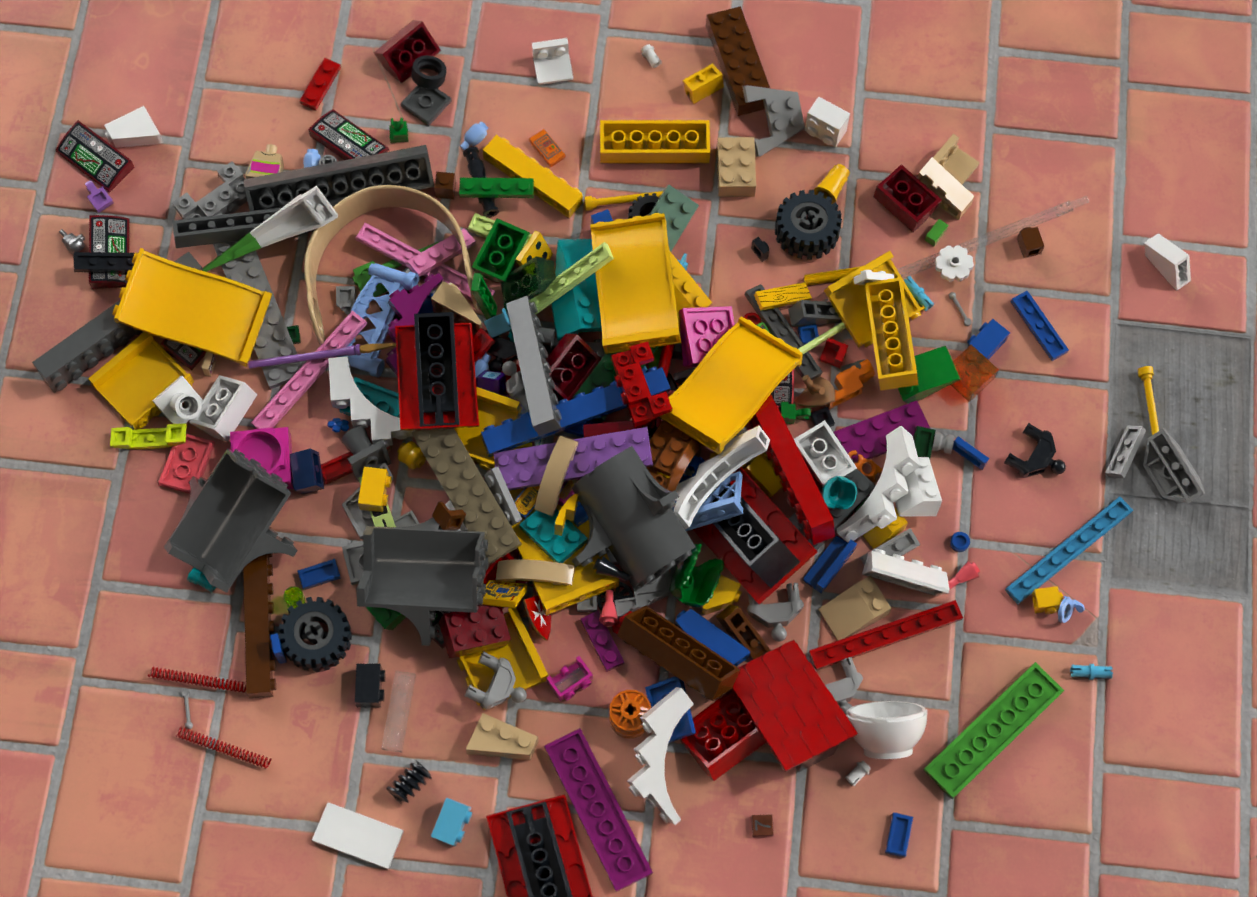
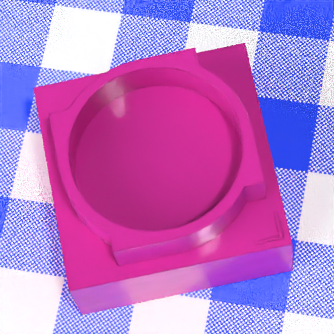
[230,427,294,489]

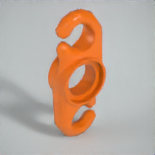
[848,450,883,484]

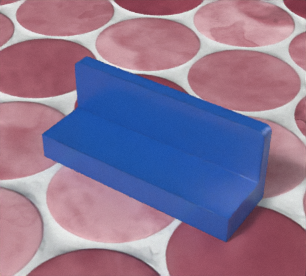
[803,536,857,594]

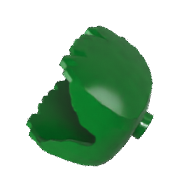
[669,544,724,607]

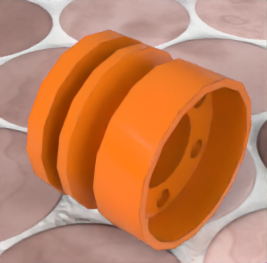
[609,690,651,739]

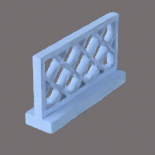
[672,471,743,531]

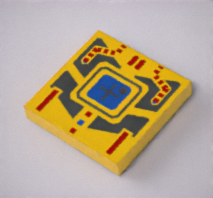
[482,580,527,608]

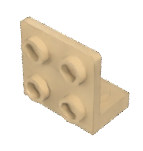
[933,134,979,185]

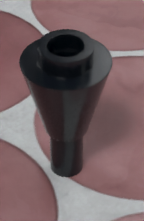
[593,556,630,582]

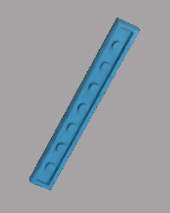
[1005,497,1133,604]

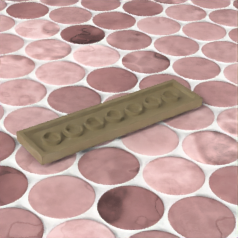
[412,428,522,565]

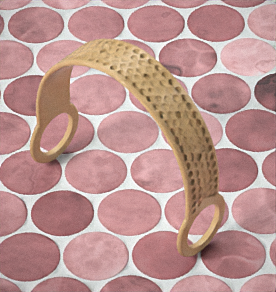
[304,185,480,345]

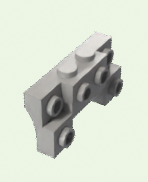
[172,162,247,219]

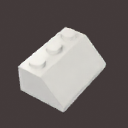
[189,375,257,442]
[895,457,942,517]

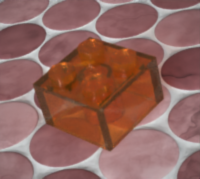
[951,344,999,402]

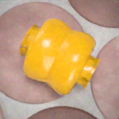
[397,441,426,469]

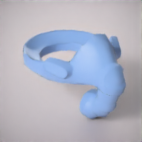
[1058,596,1085,623]

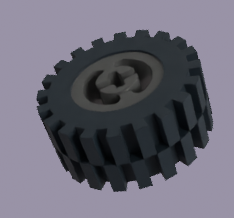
[775,190,842,260]
[279,597,352,672]

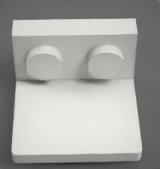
[532,38,573,85]

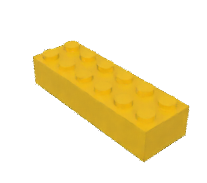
[600,120,710,163]
[864,277,919,391]

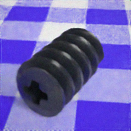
[387,760,432,804]

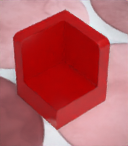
[820,338,849,369]

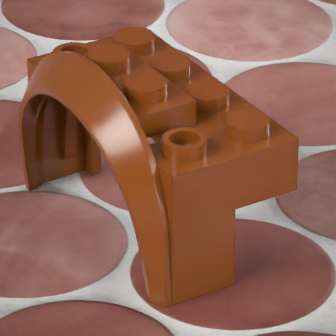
[646,420,701,491]

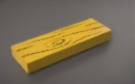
[754,282,812,311]

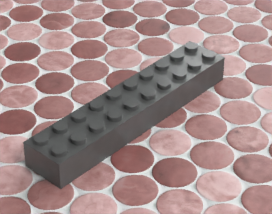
[244,145,434,211]
[32,251,203,393]

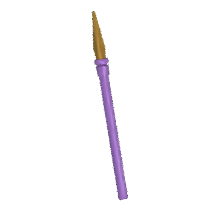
[248,343,396,368]

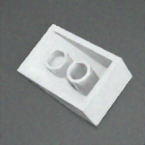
[794,420,857,487]

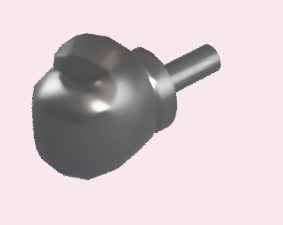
[59,229,85,254]

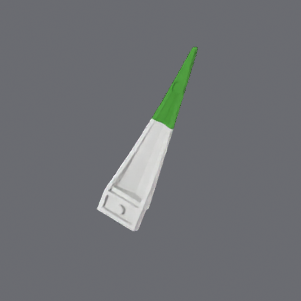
[203,186,338,272]

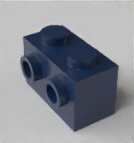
[290,448,324,494]

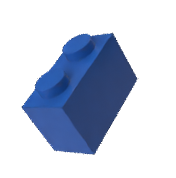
[966,319,1010,365]

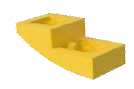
[554,494,578,536]

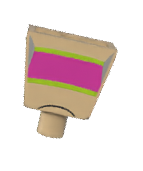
[245,144,283,179]

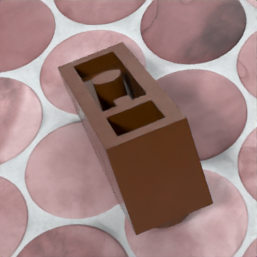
[716,604,771,660]

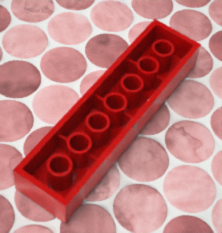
[749,394,835,545]

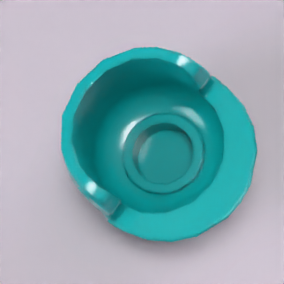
[823,476,857,509]

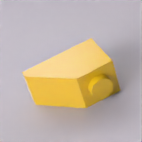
[863,507,908,549]
[702,575,742,615]

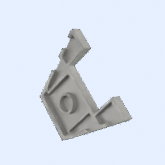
[742,85,805,157]
[342,463,420,539]
[607,548,671,619]

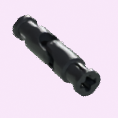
[463,147,499,218]

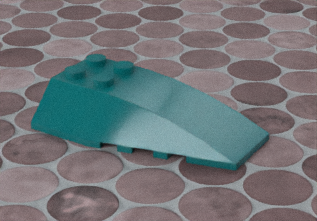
[551,239,602,340]

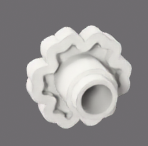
[935,245,974,282]

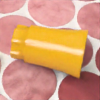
[814,164,850,204]

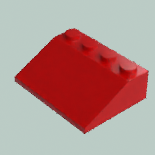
[679,690,766,781]

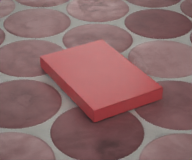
[158,434,215,494]

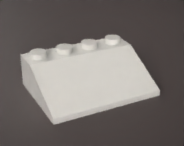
[862,548,950,596]

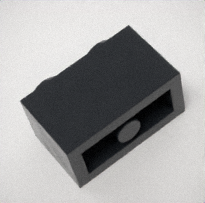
[355,664,386,708]

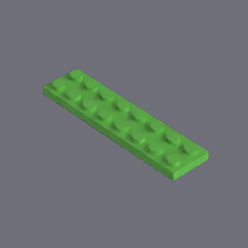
[924,662,1064,799]

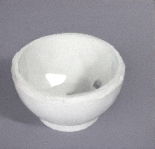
[846,701,927,759]

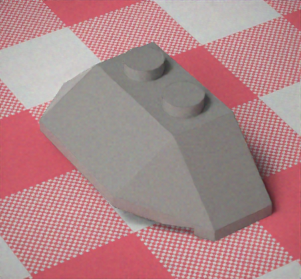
[1143,428,1205,504]

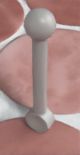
[949,292,972,326]
[181,689,193,729]

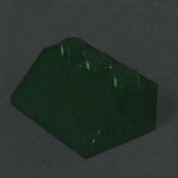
[501,256,556,311]

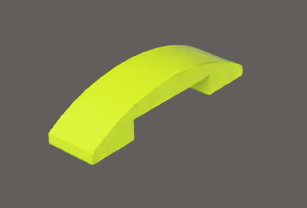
[110,423,187,449]

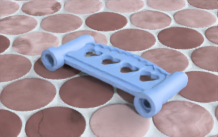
[338,263,419,378]

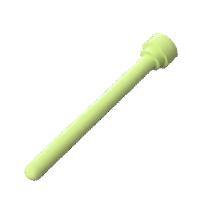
[799,322,846,354]

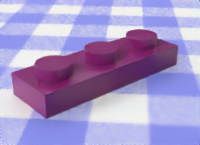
[581,611,624,672]

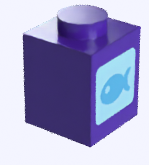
[476,370,506,395]

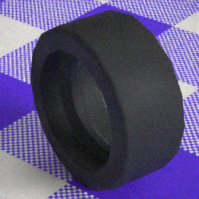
[411,55,447,89]

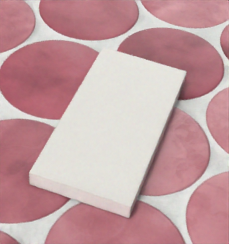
[312,802,404,870]

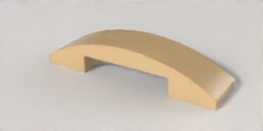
[534,436,579,516]
[496,560,575,586]

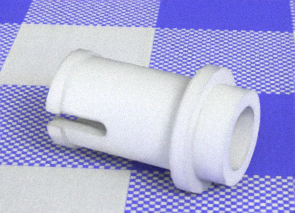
[641,44,662,68]
[845,760,871,786]

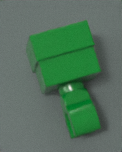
[389,118,409,143]
[778,402,811,424]

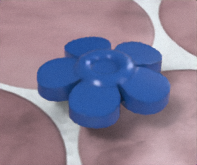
[327,418,349,432]

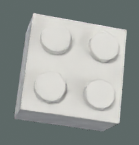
[804,96,850,147]

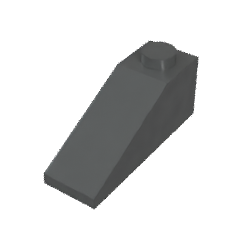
[788,300,842,327]

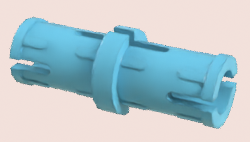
[904,276,934,311]
[1070,664,1113,680]

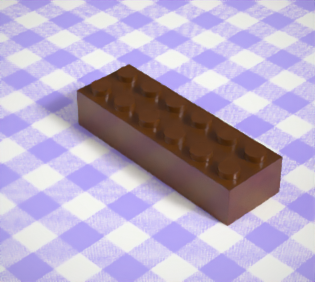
[706,6,770,116]
[617,605,741,701]

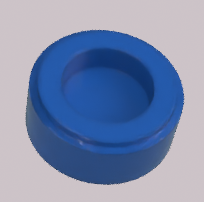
[950,532,970,552]

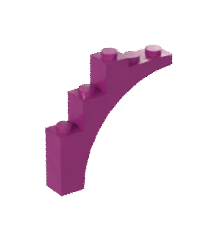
[385,273,444,377]

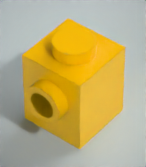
[1031,586,1063,614]

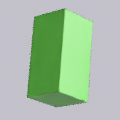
[925,219,948,246]

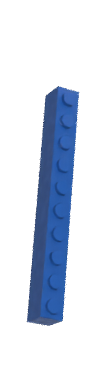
[481,367,671,457]

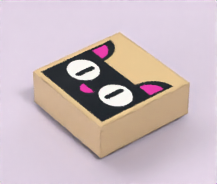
[201,352,217,377]

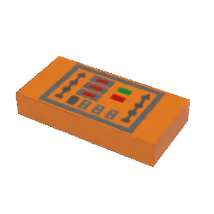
[529,129,566,167]

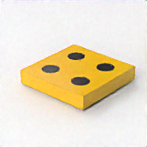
[515,231,553,283]

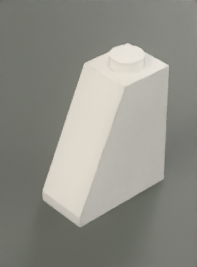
[104,106,163,148]
[1144,233,1191,290]

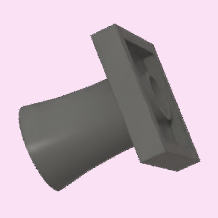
[342,426,391,482]

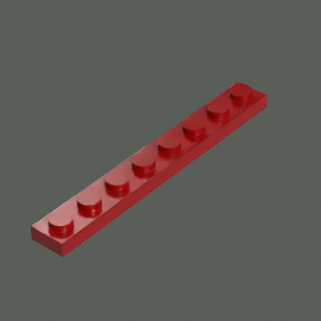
[809,600,963,670]

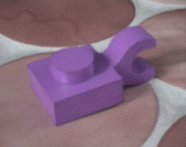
[85,180,114,213]

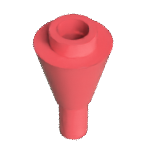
[948,561,980,589]
[599,590,619,627]

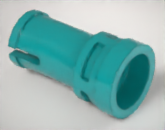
[187,567,216,593]

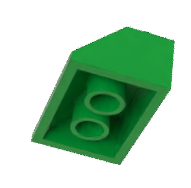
[472,218,530,282]

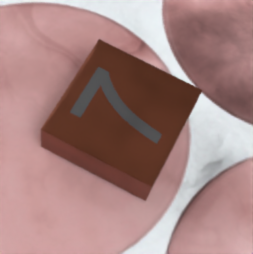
[752,815,773,837]

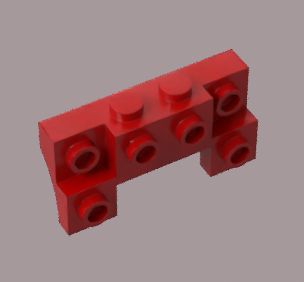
[611,341,672,427]

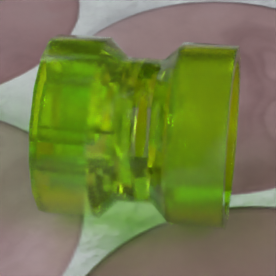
[283,586,306,609]

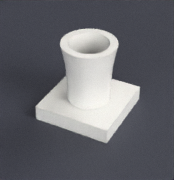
[152,376,203,424]

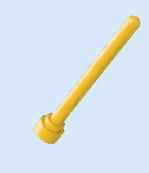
[584,191,663,211]
[1138,366,1159,435]

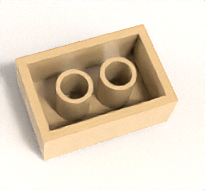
[717,137,756,197]

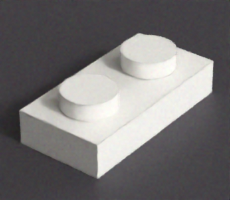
[853,270,894,285]

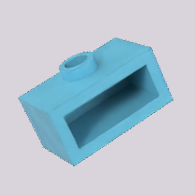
[431,798,473,846]

